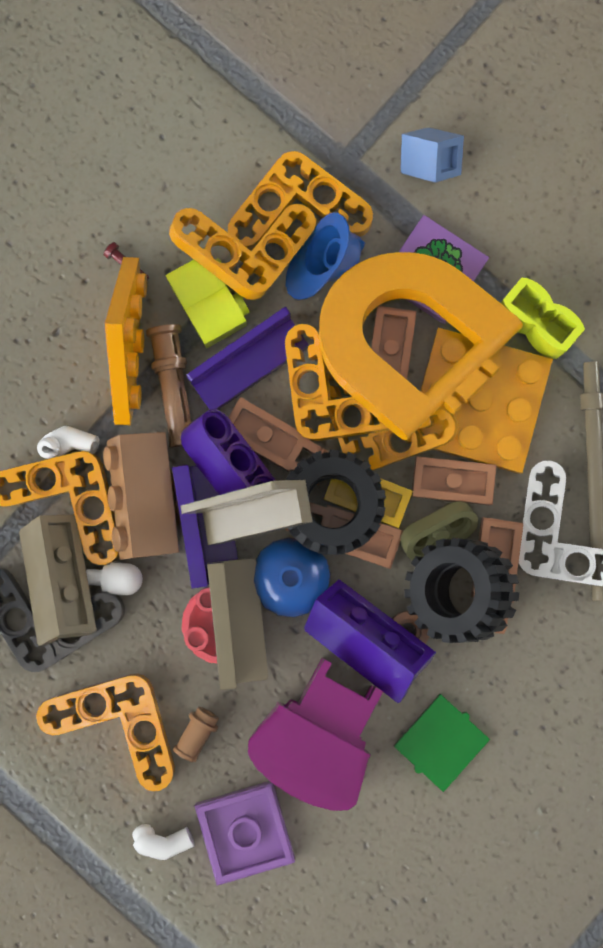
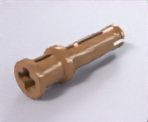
[146,324,191,447]

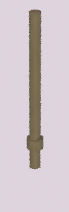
[580,361,603,601]

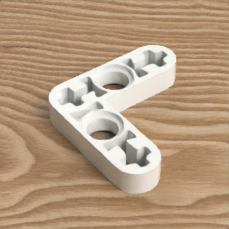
[519,460,603,587]

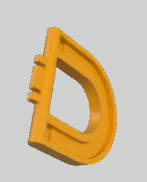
[319,252,523,440]

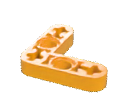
[228,151,373,251]
[169,204,316,300]
[285,324,390,441]
[318,368,458,471]
[0,451,119,565]
[36,674,175,791]

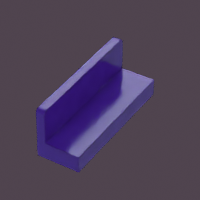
[186,307,309,410]
[172,465,238,589]
[304,579,436,703]

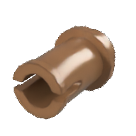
[173,707,219,762]

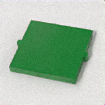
[393,694,490,792]

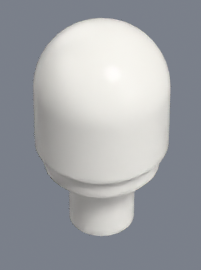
[86,562,143,595]

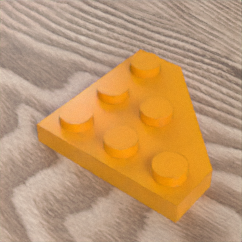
[105,257,147,425]

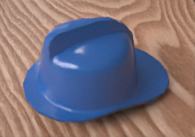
[285,213,365,300]

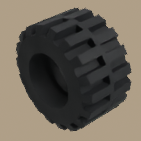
[286,450,386,555]
[404,538,520,643]

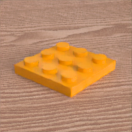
[406,327,553,474]

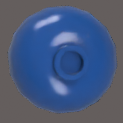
[254,537,331,618]

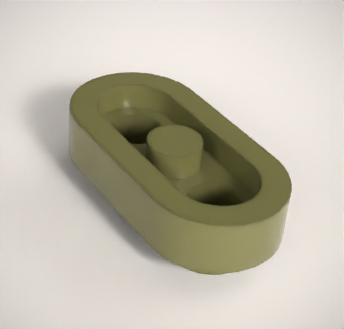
[400,501,478,560]

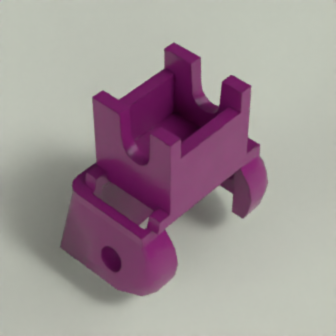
[248,658,383,811]

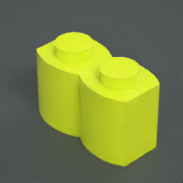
[165,258,250,349]
[501,277,585,359]

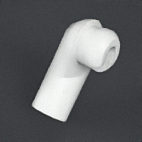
[37,426,100,459]
[132,824,195,860]

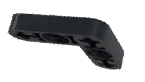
[0,568,125,672]

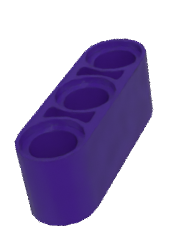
[180,409,276,495]

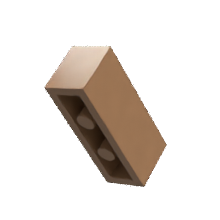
[103,432,179,560]

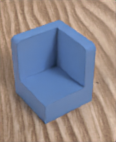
[401,128,464,183]

